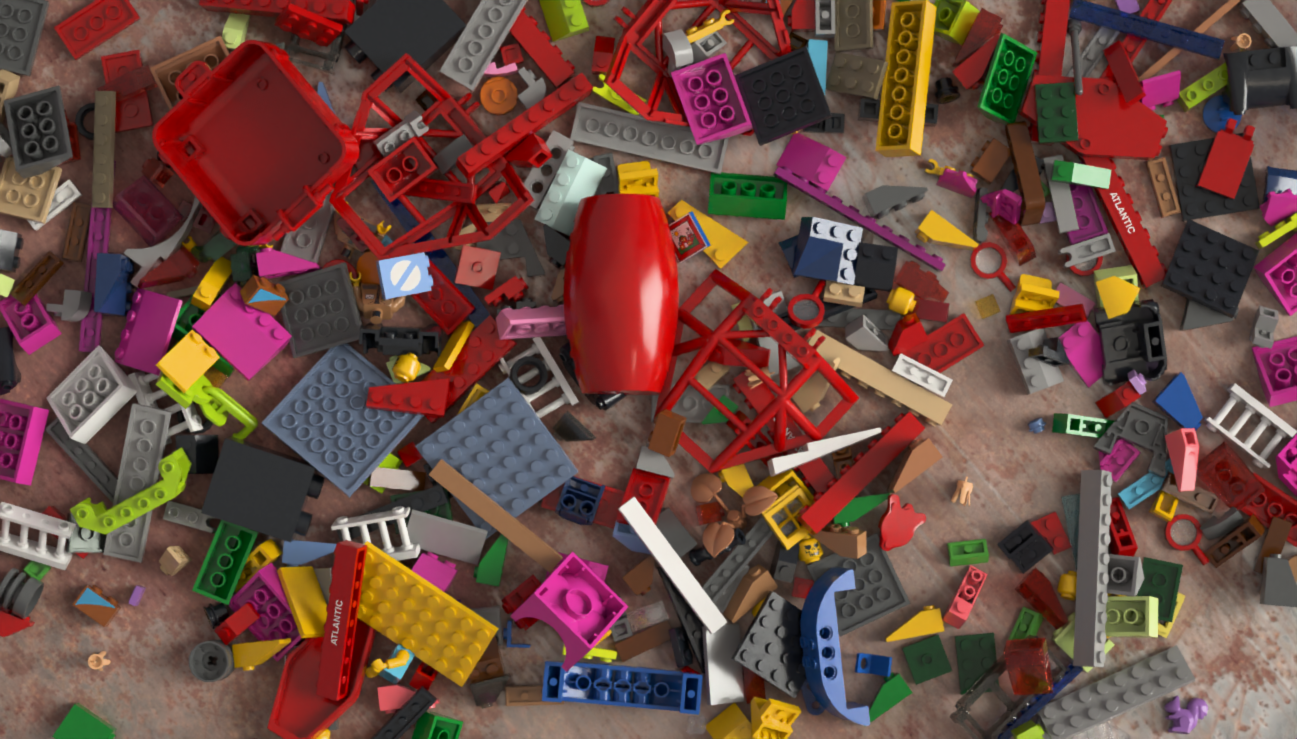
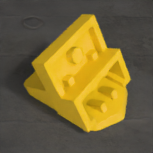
[617,161,659,197]
[1009,274,1059,315]
[751,697,801,739]

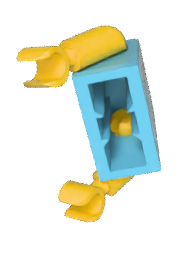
[365,644,415,685]

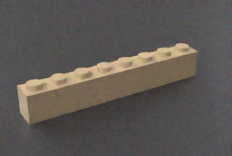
[808,329,952,427]

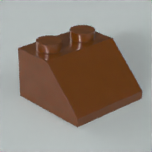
[622,554,655,596]
[466,634,505,685]

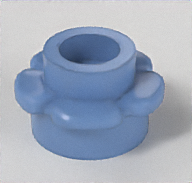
[1028,417,1046,434]

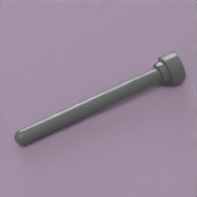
[1067,18,1083,95]

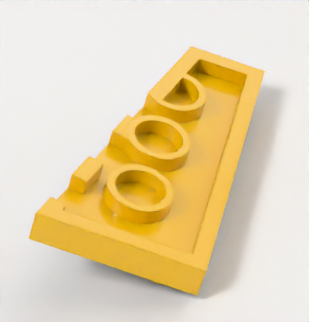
[667,200,749,269]

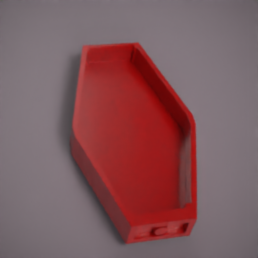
[1020,75,1168,160]
[267,618,377,739]

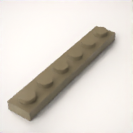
[92,91,116,208]

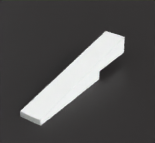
[767,428,881,477]

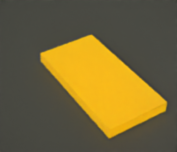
[277,566,327,638]

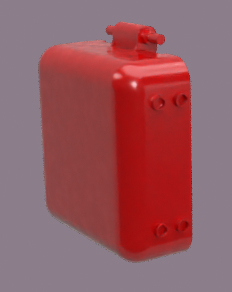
[152,40,360,246]

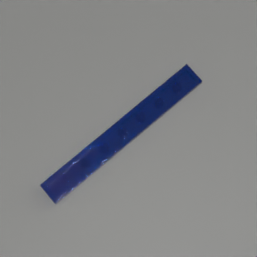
[1069,0,1225,60]

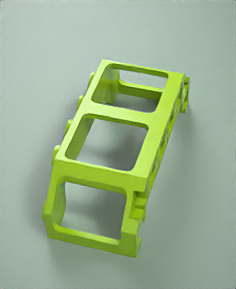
[70,447,191,534]

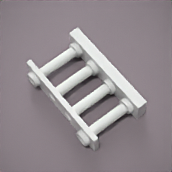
[498,337,579,418]
[128,371,203,446]
[1203,383,1297,469]
[0,502,76,570]
[331,506,421,561]

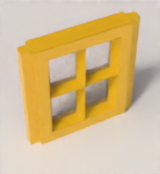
[761,484,811,550]

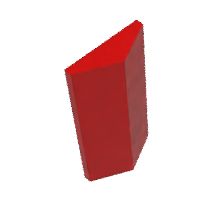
[1231,472,1297,547]

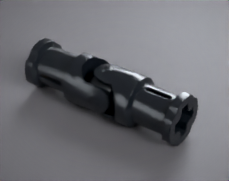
[689,528,746,566]

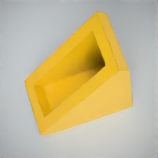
[1149,490,1179,521]

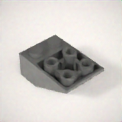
[862,185,928,219]

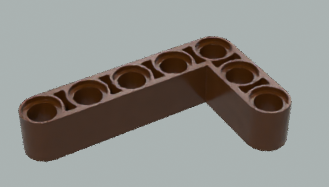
[1005,121,1045,227]

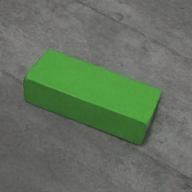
[947,539,989,566]
[1007,606,1044,651]

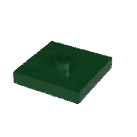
[902,634,952,685]

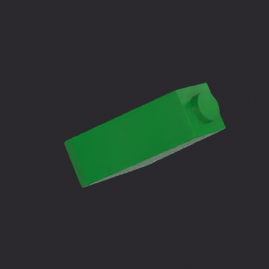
[52,703,117,739]

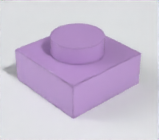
[1039,202,1056,224]
[1127,370,1147,395]

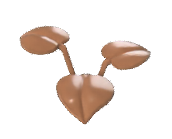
[691,473,778,558]

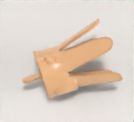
[1230,33,1252,52]
[745,367,775,389]
[951,476,973,506]
[88,651,111,671]

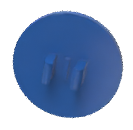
[1203,95,1242,133]

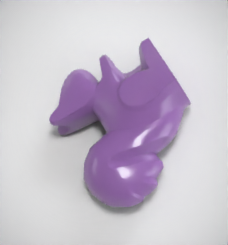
[1164,696,1208,734]

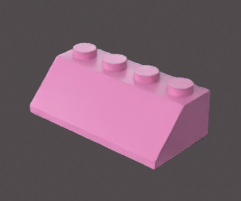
[496,304,567,340]

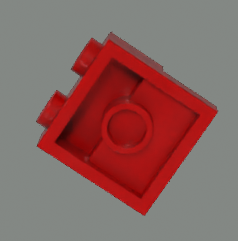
[484,275,529,307]
[501,574,541,631]

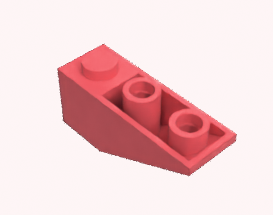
[1165,428,1199,492]
[942,565,988,629]
[377,684,440,714]

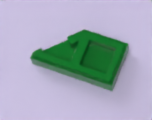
[701,395,739,425]

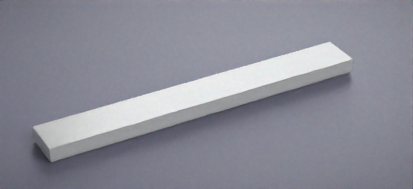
[618,497,727,634]

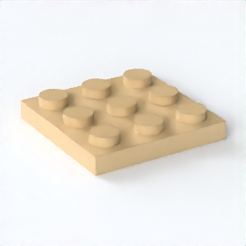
[0,156,62,224]

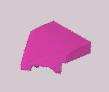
[936,168,978,198]
[980,189,1022,225]
[1260,189,1297,227]
[1098,439,1141,483]

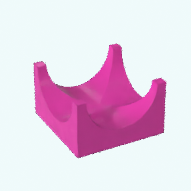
[510,552,628,672]

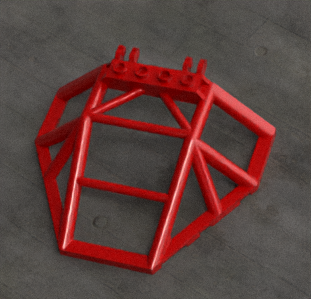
[603,0,792,136]
[329,53,535,260]
[653,269,859,474]

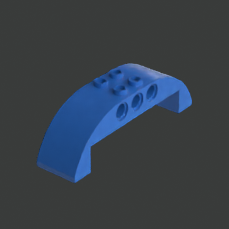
[800,567,870,726]
[542,661,703,715]

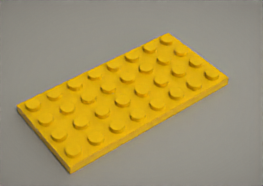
[357,541,499,687]

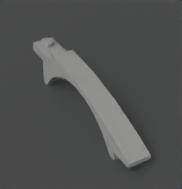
[124,196,203,289]

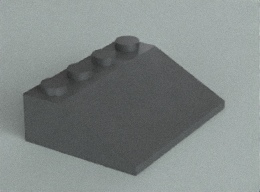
[4,85,73,179]

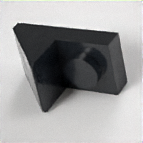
[1028,337,1069,367]

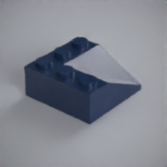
[792,217,863,285]
[94,253,134,317]

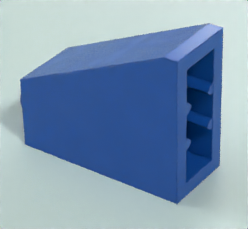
[1152,372,1203,431]

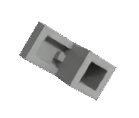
[662,29,693,77]
[518,67,547,110]
[46,289,92,322]
[1249,305,1279,349]

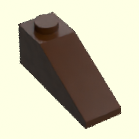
[1204,514,1265,568]

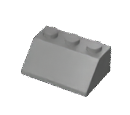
[1007,328,1064,395]

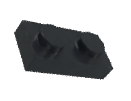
[668,626,693,668]

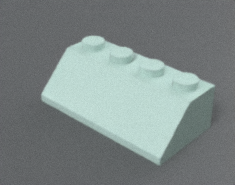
[535,149,607,236]

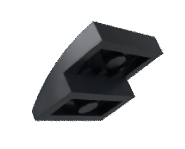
[997,520,1054,574]

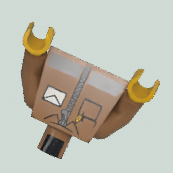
[334,201,391,259]
[350,271,406,324]

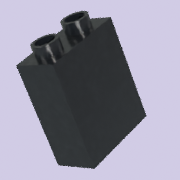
[344,0,466,93]
[201,436,325,542]

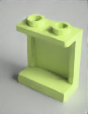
[1051,612,1115,673]

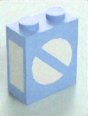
[376,252,433,299]

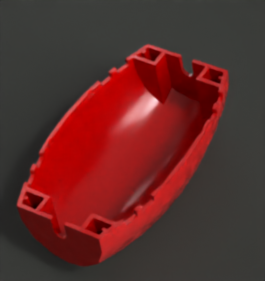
[563,194,679,395]

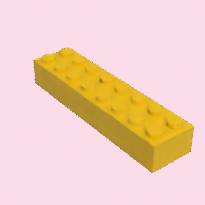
[875,0,937,157]

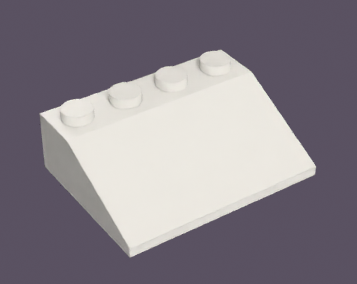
[46,345,138,444]

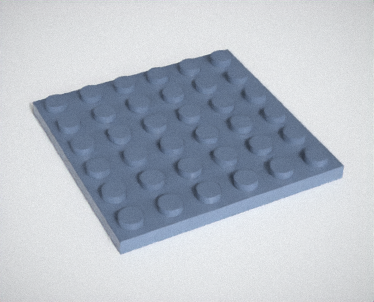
[262,344,424,498]
[415,377,579,540]

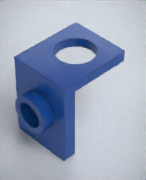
[503,620,531,648]
[855,653,892,677]

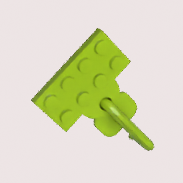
[156,341,258,440]

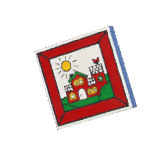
[669,211,711,263]

